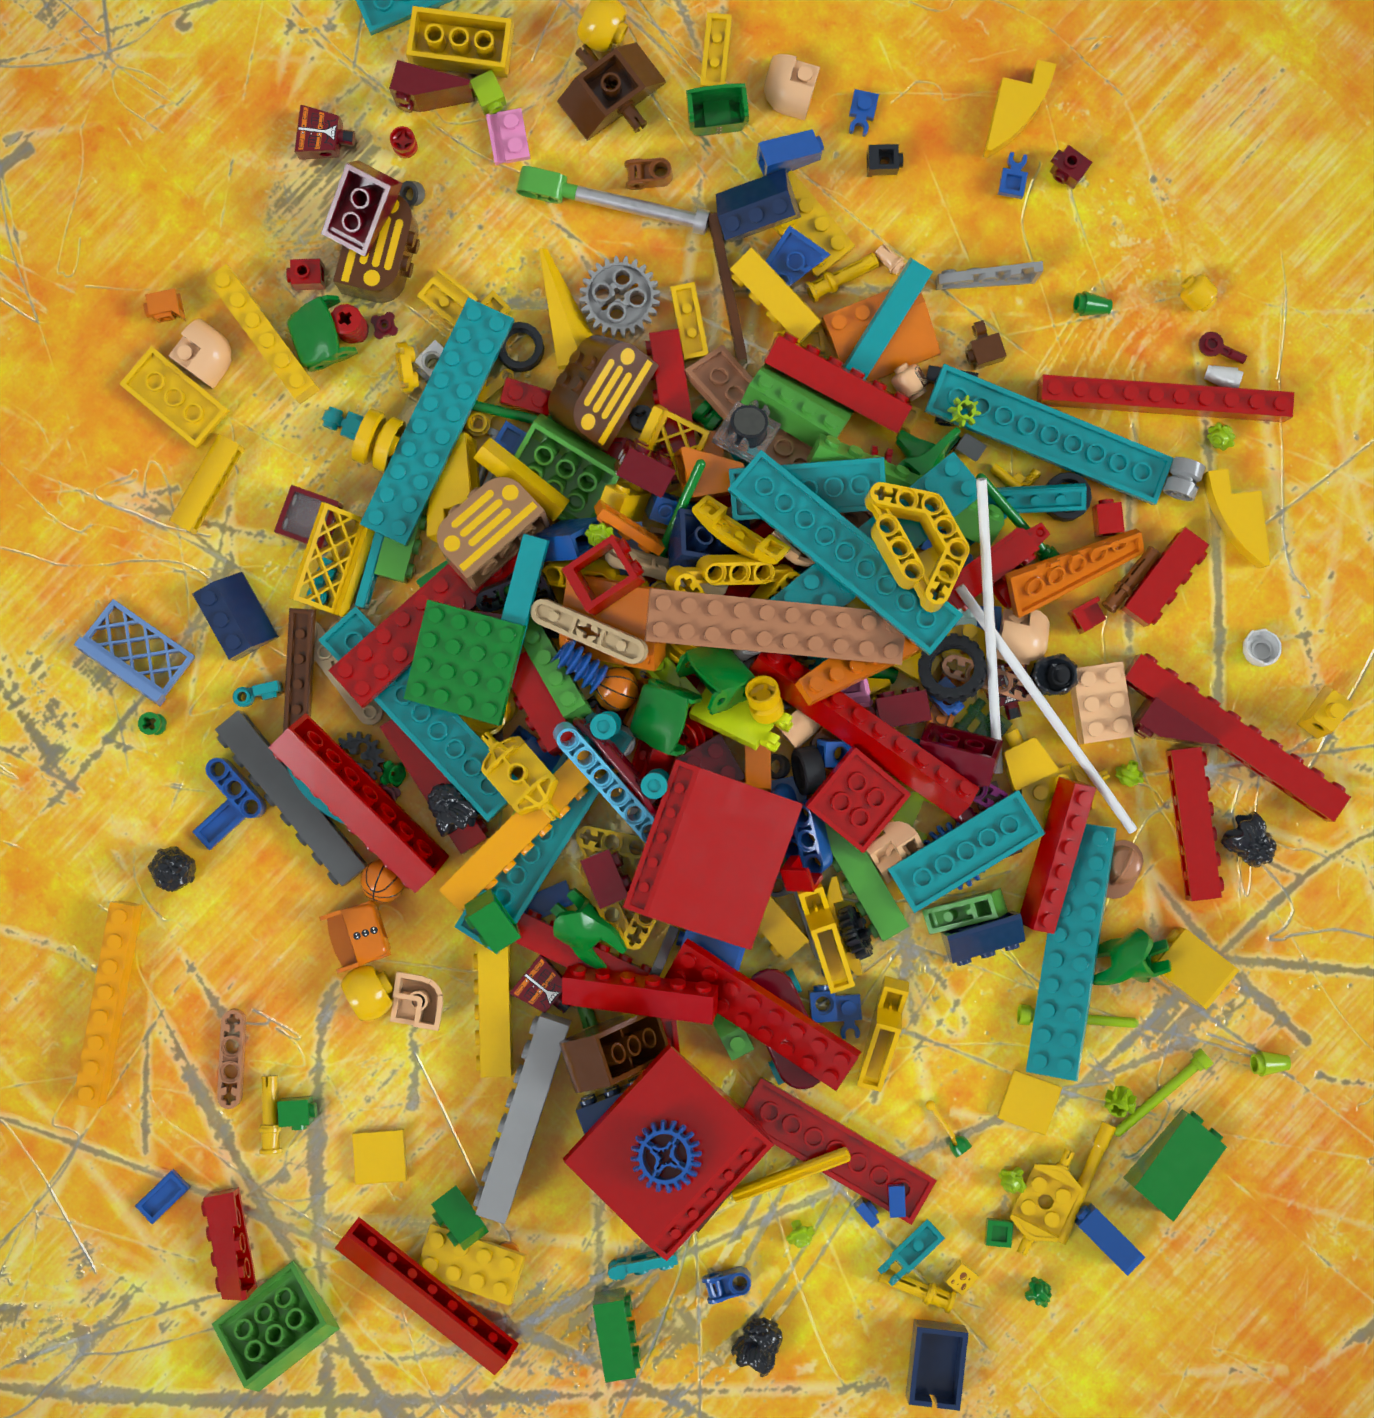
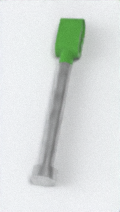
[516,166,710,236]

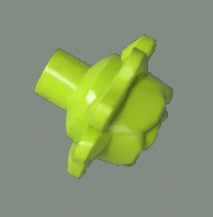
[1207,422,1236,451]
[585,523,614,546]
[1115,760,1144,787]
[998,1167,1027,1194]
[786,1220,815,1248]

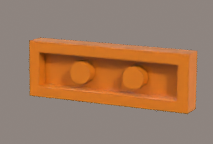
[594,499,665,556]

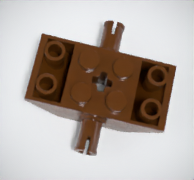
[557,42,666,141]

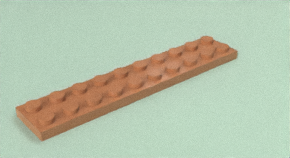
[685,345,873,528]
[644,588,905,665]

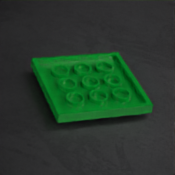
[404,600,526,726]

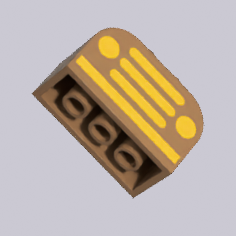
[437,477,550,591]

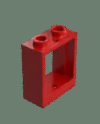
[562,534,646,616]

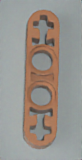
[941,655,1036,702]
[217,1009,246,1109]

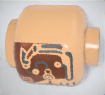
[891,362,928,402]

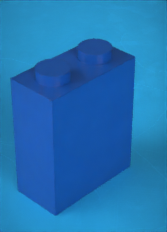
[533,517,600,562]

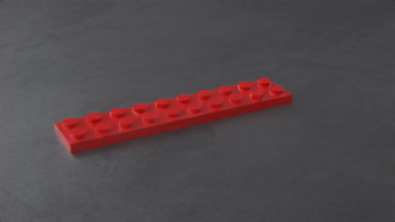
[328,554,518,708]

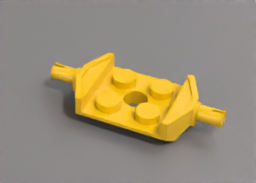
[481,731,560,821]
[1019,763,1110,830]
[1010,1148,1082,1256]

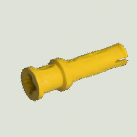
[805,253,879,303]
[259,1075,283,1154]
[878,1269,956,1314]

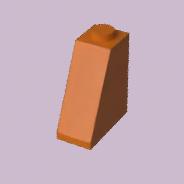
[674,447,744,502]
[745,731,771,792]

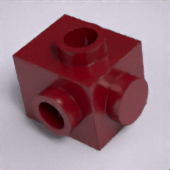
[1050,145,1093,189]

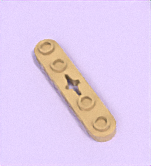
[605,548,729,595]
[530,599,648,664]
[314,622,384,725]

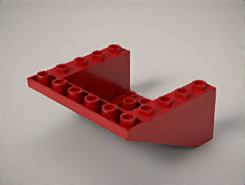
[623,759,803,950]
[563,1044,774,1261]

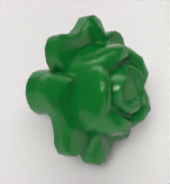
[1025,1277,1052,1308]

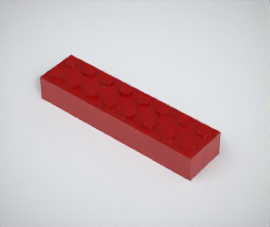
[268,713,449,893]

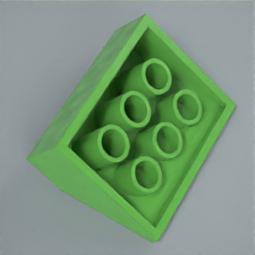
[740,363,855,448]
[514,413,620,520]
[212,1261,340,1392]

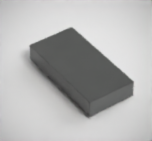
[649,925,679,976]

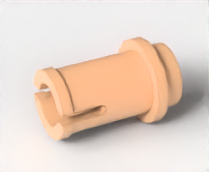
[874,243,906,275]

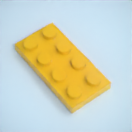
[773,170,855,279]
[119,346,230,449]
[419,1222,527,1306]

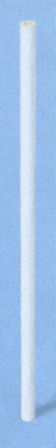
[976,478,1003,774]
[955,584,1137,834]

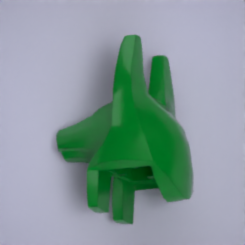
[895,427,961,476]
[550,888,627,969]
[1093,928,1171,985]

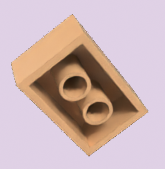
[1070,661,1134,744]

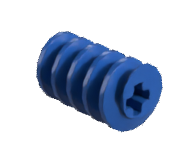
[550,639,608,694]

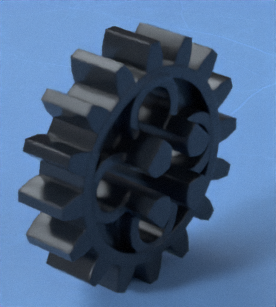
[338,731,386,780]
[837,905,873,960]

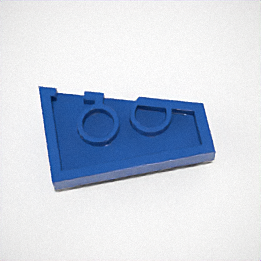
[747,225,831,292]

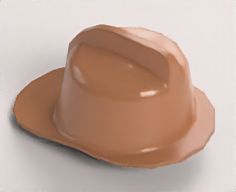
[1106,840,1144,899]

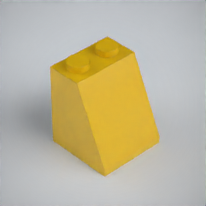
[1151,927,1240,1010]

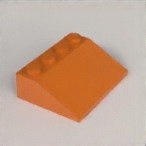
[821,289,941,382]
[559,574,666,672]

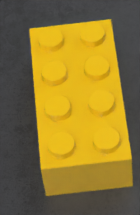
[406,6,514,78]

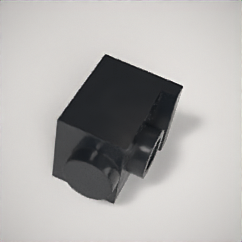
[866,144,903,177]

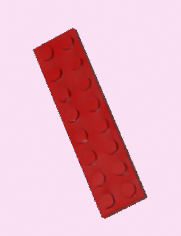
[664,938,862,1091]
[743,1077,937,1225]

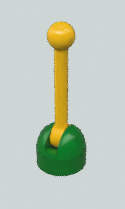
[925,1100,972,1158]

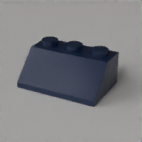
[716,168,801,242]
[668,508,750,574]
[192,572,279,662]
[941,911,1025,966]

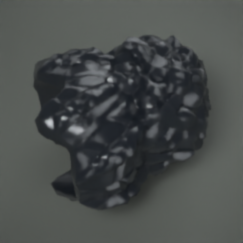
[1030,653,1079,696]
[427,783,480,837]
[1221,811,1277,868]
[148,846,196,892]
[731,1317,783,1377]

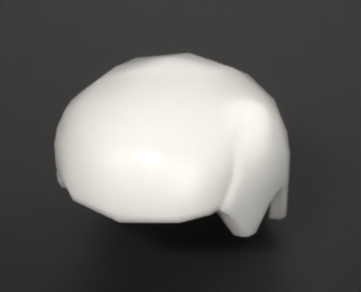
[1243,628,1281,667]

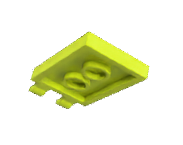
[689,687,793,752]

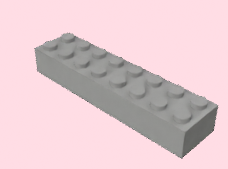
[473,1012,572,1224]

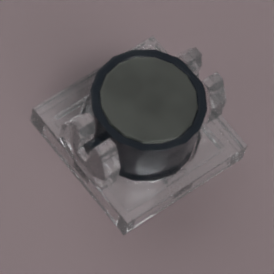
[712,400,781,462]

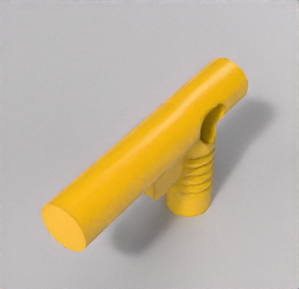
[989,463,1041,487]

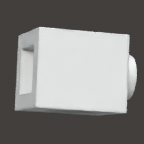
[415,340,444,381]

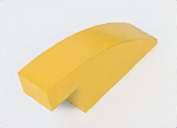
[983,60,1057,158]
[427,432,480,543]
[1203,469,1270,569]
[797,882,855,994]
[857,976,909,1092]

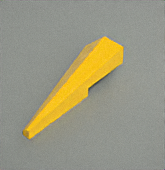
[539,248,593,370]

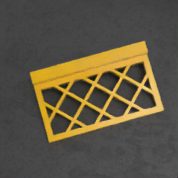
[619,405,711,497]
[289,502,375,617]

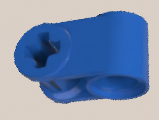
[701,1266,752,1304]

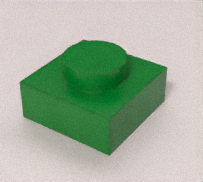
[984,1218,1014,1248]

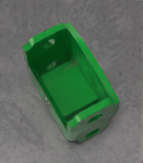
[686,83,749,136]
[287,295,358,372]
[675,646,755,715]
[630,678,702,756]

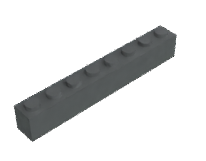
[215,710,368,886]

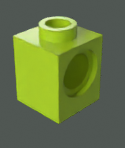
[470,70,507,115]

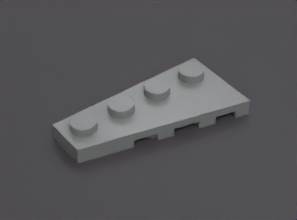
[935,261,1043,290]

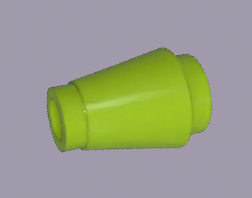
[1250,1051,1291,1077]

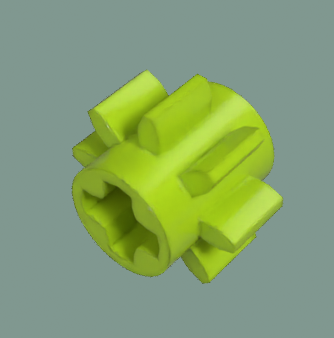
[947,395,981,428]
[1104,1086,1137,1118]

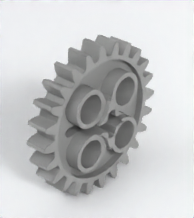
[579,256,660,338]

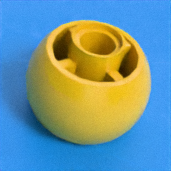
[577,0,629,52]
[341,965,394,1021]

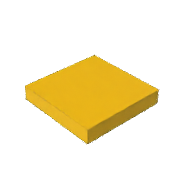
[997,1069,1062,1136]
[352,1129,407,1185]

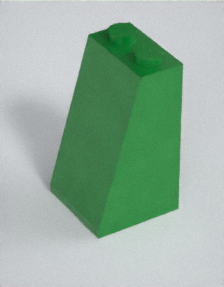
[1123,1109,1227,1222]

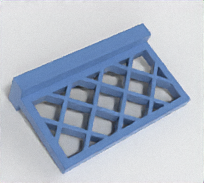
[74,599,195,706]

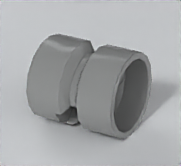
[1163,457,1206,502]

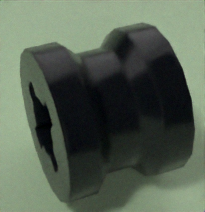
[629,405,652,433]

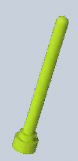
[1017,1004,1139,1028]
[1114,1048,1214,1137]

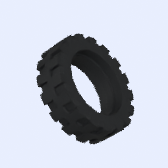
[918,633,987,704]

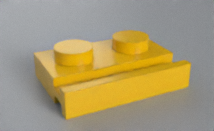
[417,268,479,327]

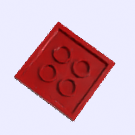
[805,746,911,853]

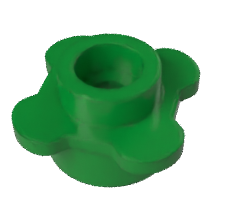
[380,760,406,787]

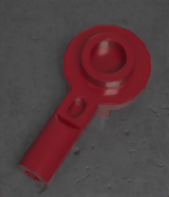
[1198,332,1247,365]

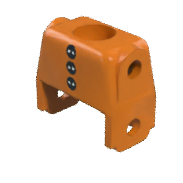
[319,900,391,974]

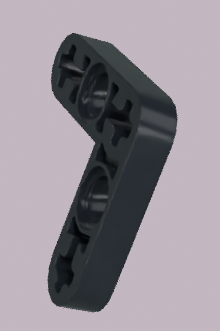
[476,571,559,638]

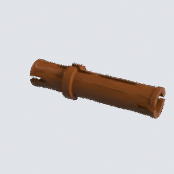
[1102,546,1162,613]

